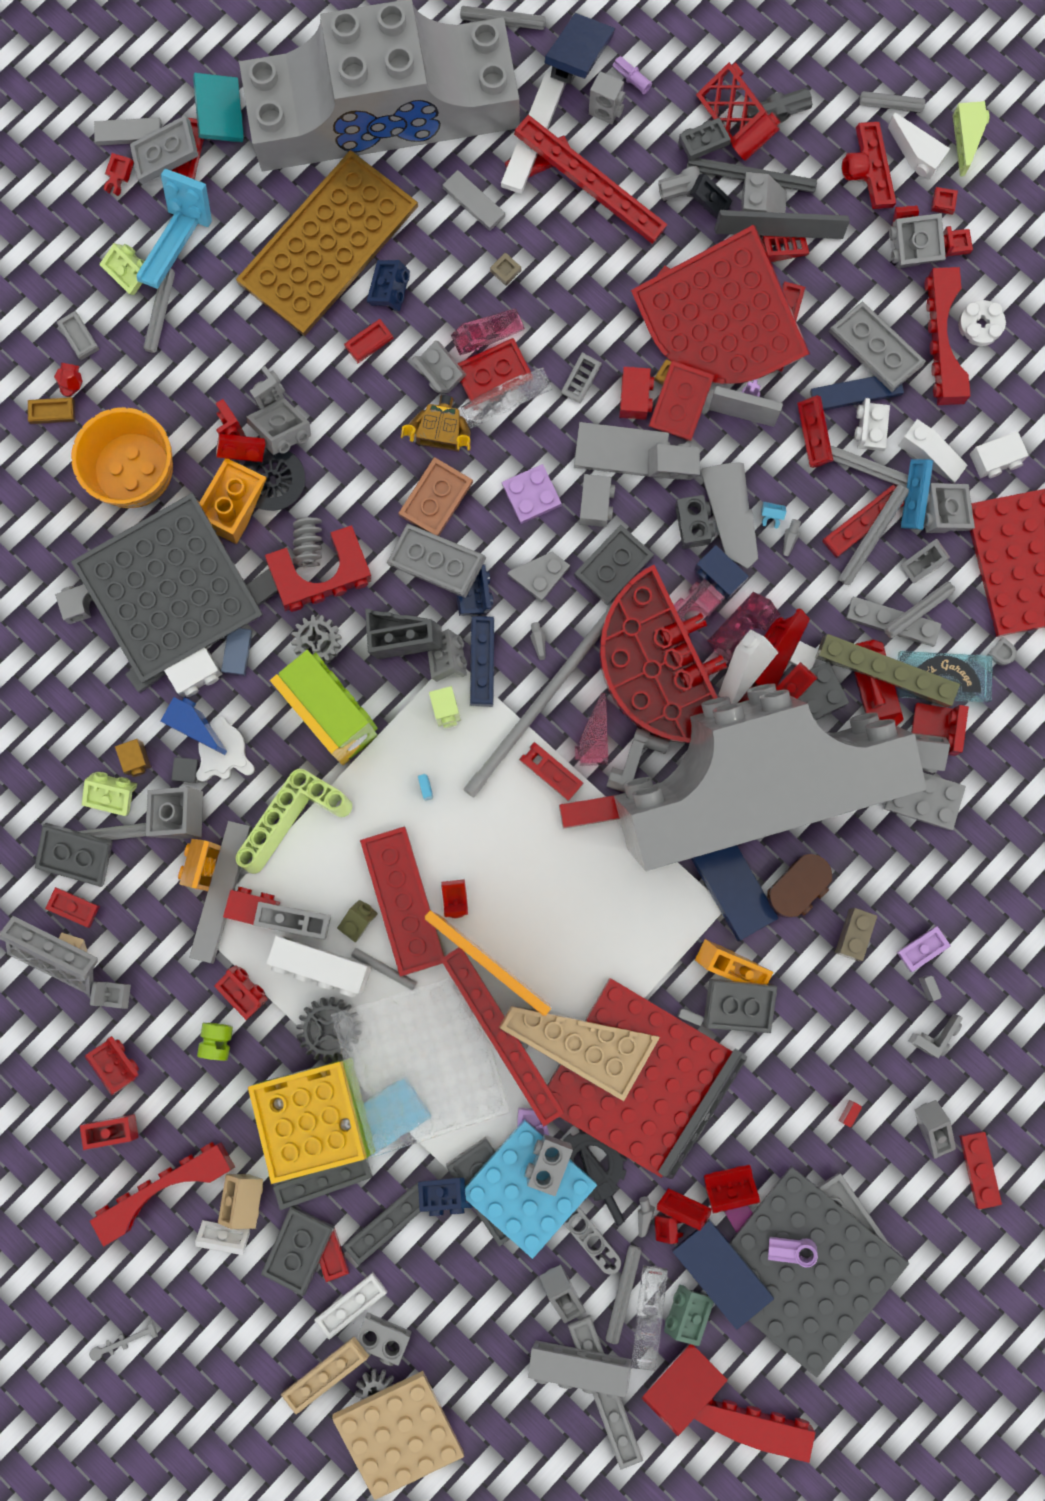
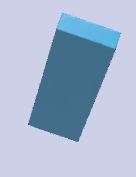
[901,459,933,530]

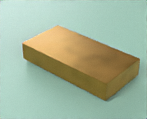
[28,397,75,424]

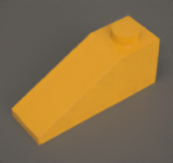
[695,939,773,984]

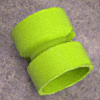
[197,1022,233,1061]

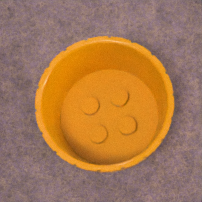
[71,407,173,508]

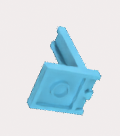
[137,169,212,289]

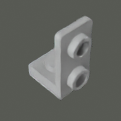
[908,1014,963,1059]

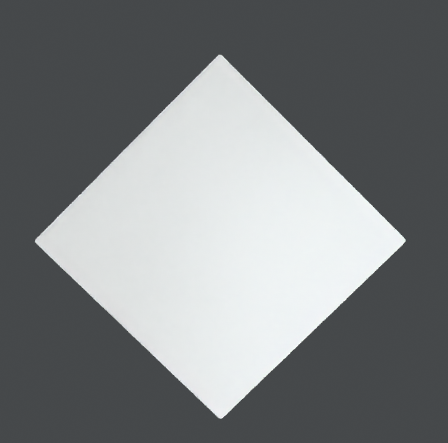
[197,669,721,1171]

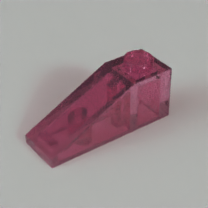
[451,308,525,355]
[575,693,608,766]

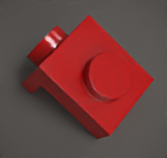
[943,226,973,257]
[441,879,468,919]

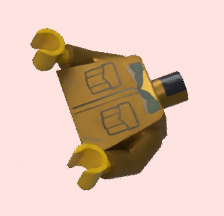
[401,395,471,452]

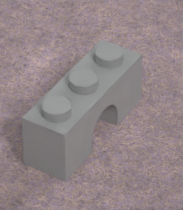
[55,584,93,624]

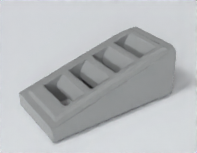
[560,352,602,403]

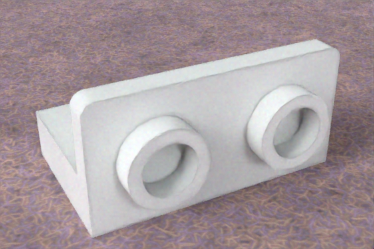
[854,398,890,451]

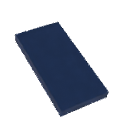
[544,13,615,79]
[691,845,779,941]
[672,1219,774,1330]

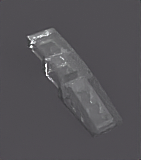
[631,1265,668,1371]

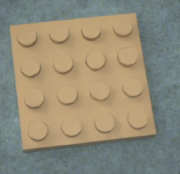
[333,1371,464,1500]

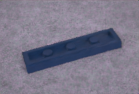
[810,376,904,411]
[470,616,494,707]

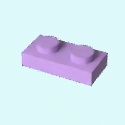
[897,926,951,972]

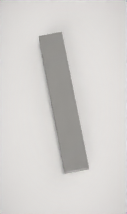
[189,821,252,964]
[568,1315,643,1470]

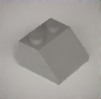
[741,172,787,213]
[146,787,203,839]

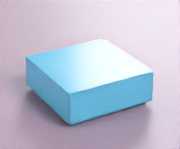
[418,774,433,801]

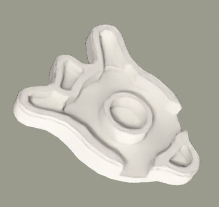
[196,716,255,782]

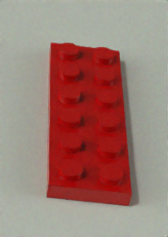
[360,826,444,977]

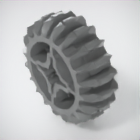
[296,997,361,1063]

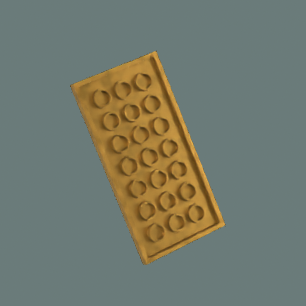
[236,150,418,336]

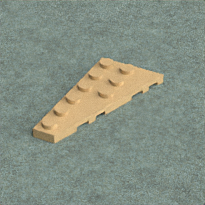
[499,1006,660,1101]

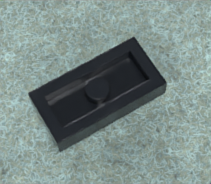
[690,174,733,219]

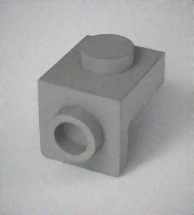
[90,982,131,1009]

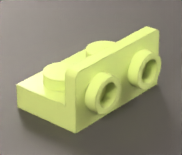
[99,243,145,295]
[81,772,137,816]

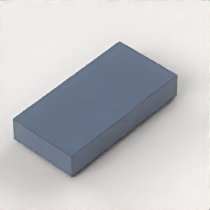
[221,628,253,676]

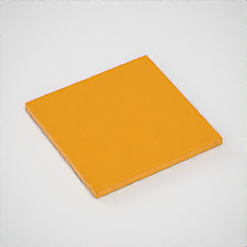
[425,910,551,1016]

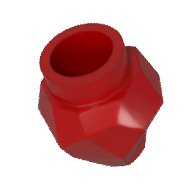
[54,362,83,397]

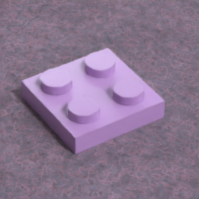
[502,464,562,524]

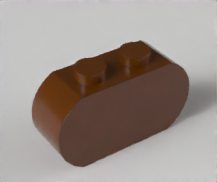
[767,854,832,918]

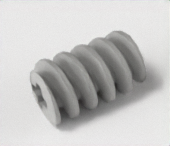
[293,517,322,567]

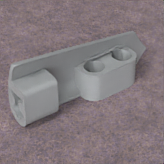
[701,462,758,569]

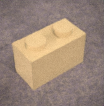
[218,1174,263,1229]

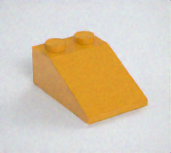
[199,458,267,544]
[178,839,221,891]

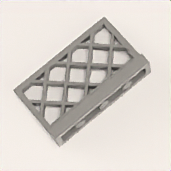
[0,916,98,995]

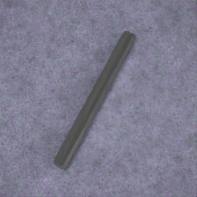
[687,158,817,193]

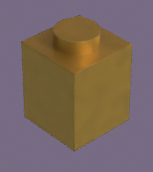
[115,739,151,777]

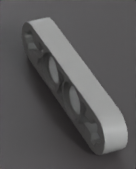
[564,1207,621,1275]

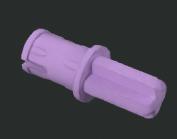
[613,56,652,95]
[742,380,761,397]

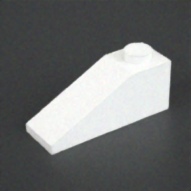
[888,113,950,180]
[898,419,968,484]
[718,629,778,704]

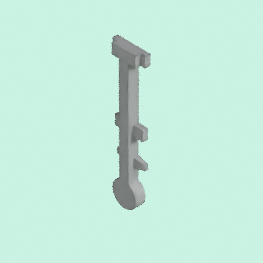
[89,1320,158,1361]

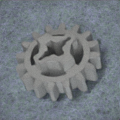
[291,615,342,663]

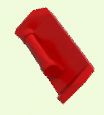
[854,639,904,726]

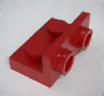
[215,399,246,436]

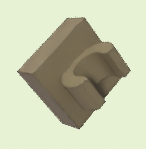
[490,253,522,286]

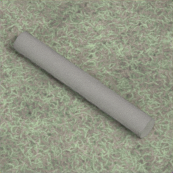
[351,948,417,991]

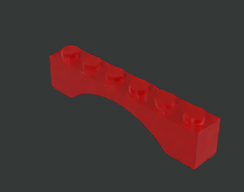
[925,267,970,405]
[90,1142,235,1247]

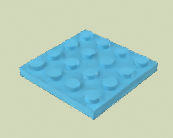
[465,1119,597,1259]

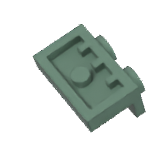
[664,1285,714,1346]

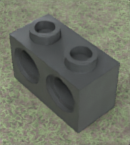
[675,495,715,549]

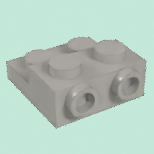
[889,213,946,268]
[246,398,311,455]
[924,483,975,533]

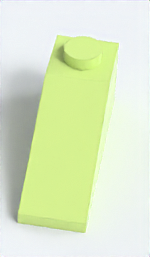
[953,101,989,176]

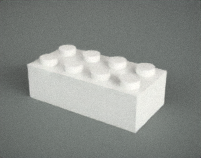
[266,936,372,997]

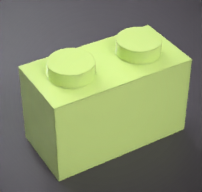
[429,686,461,728]

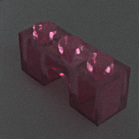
[674,579,725,646]
[707,592,780,662]

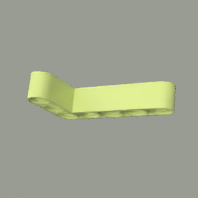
[236,769,352,874]

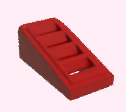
[762,236,809,262]

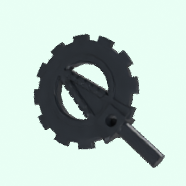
[563,1129,627,1226]

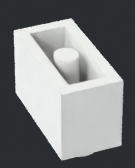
[970,431,1029,479]
[164,648,222,697]

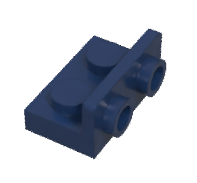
[367,260,410,311]
[418,1178,473,1216]

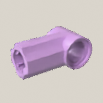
[768,1237,818,1267]

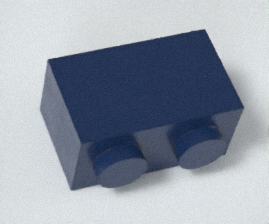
[694,545,749,600]

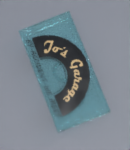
[897,651,992,703]

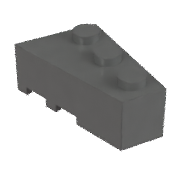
[365,608,443,659]

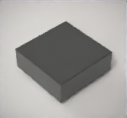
[172,757,199,783]

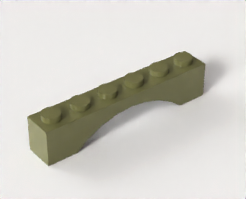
[815,634,960,707]

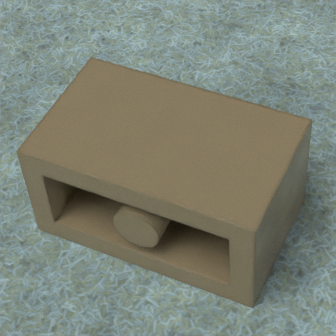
[835,908,877,961]

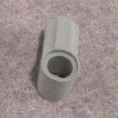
[658,166,701,201]

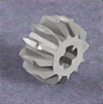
[355,1368,394,1401]

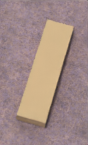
[281,1337,369,1414]

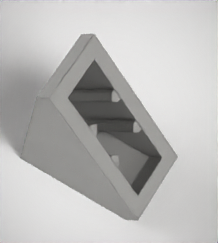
[901,539,950,584]

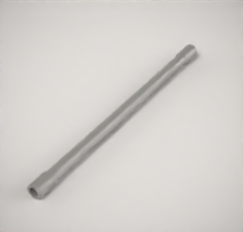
[463,596,617,798]

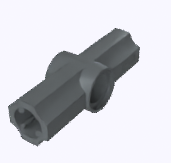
[746,88,813,124]

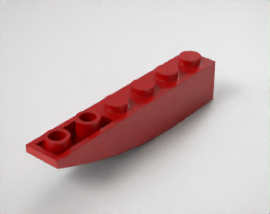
[694,1398,816,1463]

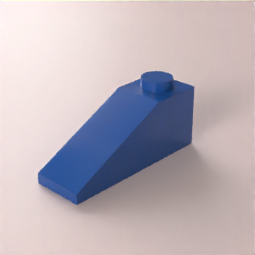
[160,697,227,755]

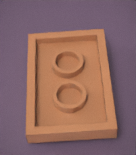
[398,457,473,536]

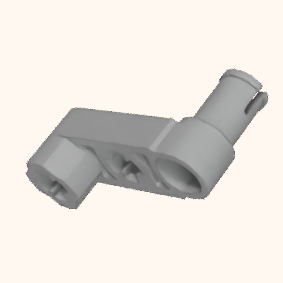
[606,728,670,793]

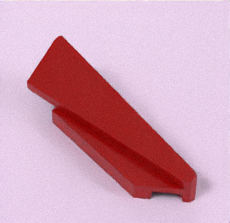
[738,608,810,703]

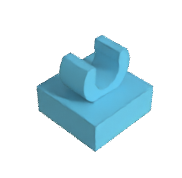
[761,501,787,529]

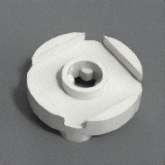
[958,300,1006,346]

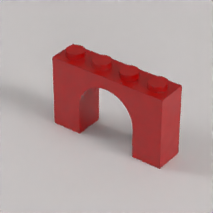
[265,525,371,612]

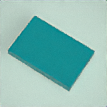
[193,73,244,142]

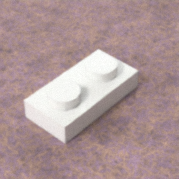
[195,1220,250,1255]

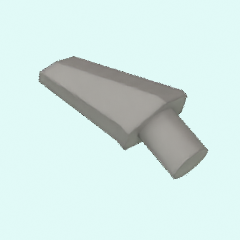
[783,519,801,556]
[530,622,546,660]
[638,1196,655,1238]

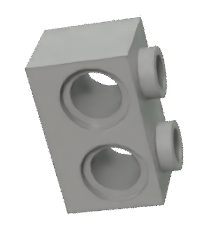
[589,71,626,124]
[524,1134,573,1196]
[356,1312,412,1366]

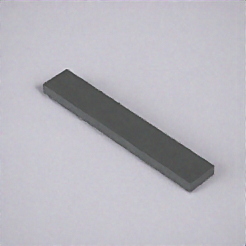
[714,210,850,239]
[658,1048,747,1179]

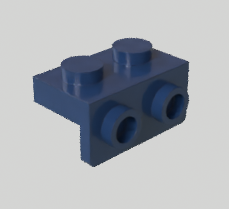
[456,564,493,616]

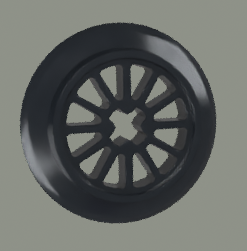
[243,448,305,511]

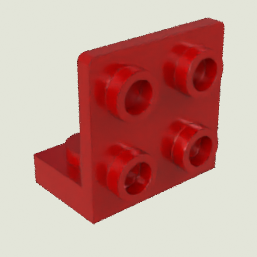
[911,703,969,756]

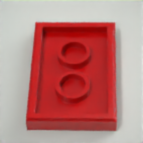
[458,338,533,407]
[649,361,715,441]
[642,1344,728,1436]

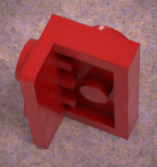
[214,965,268,1020]
[85,1036,139,1096]
[704,1165,760,1214]

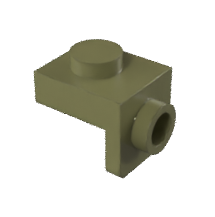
[337,900,378,943]

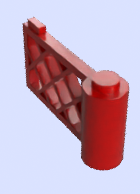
[696,62,781,161]

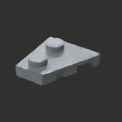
[507,552,570,602]

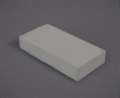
[57,311,100,361]

